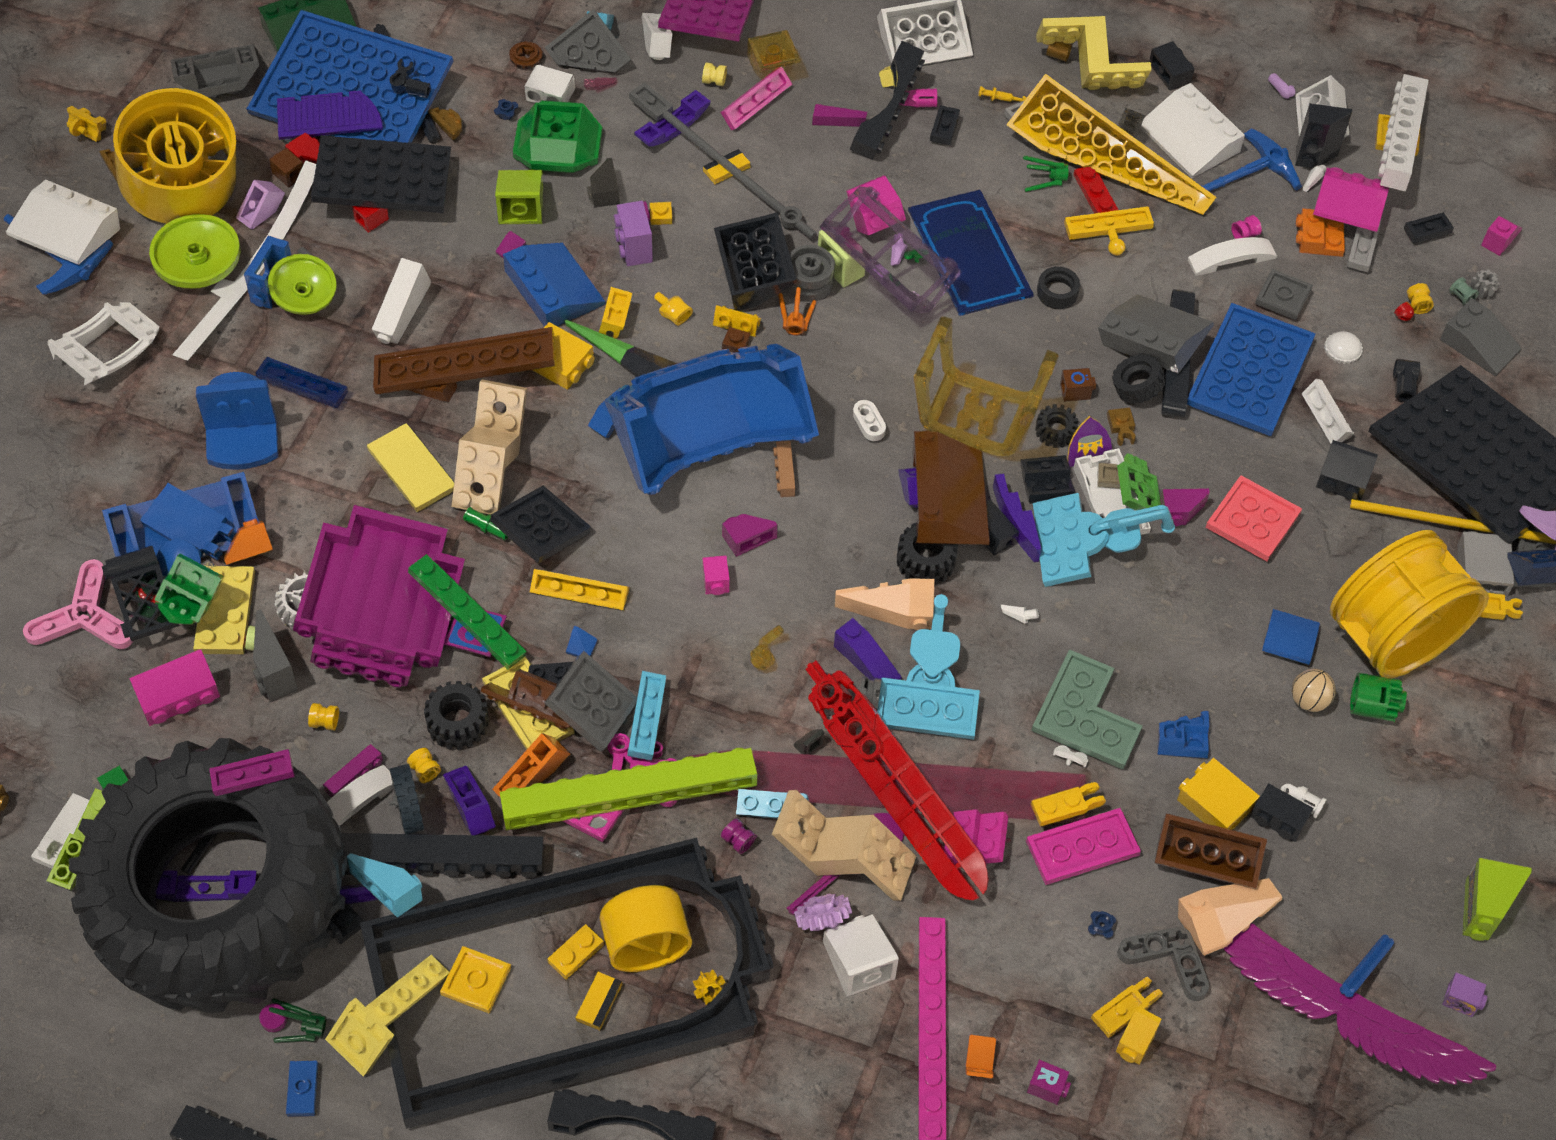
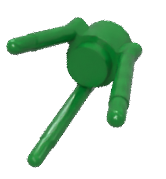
[1023,156,1069,192]

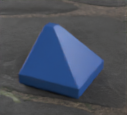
[566,626,598,657]

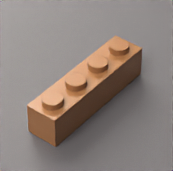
[773,441,795,497]

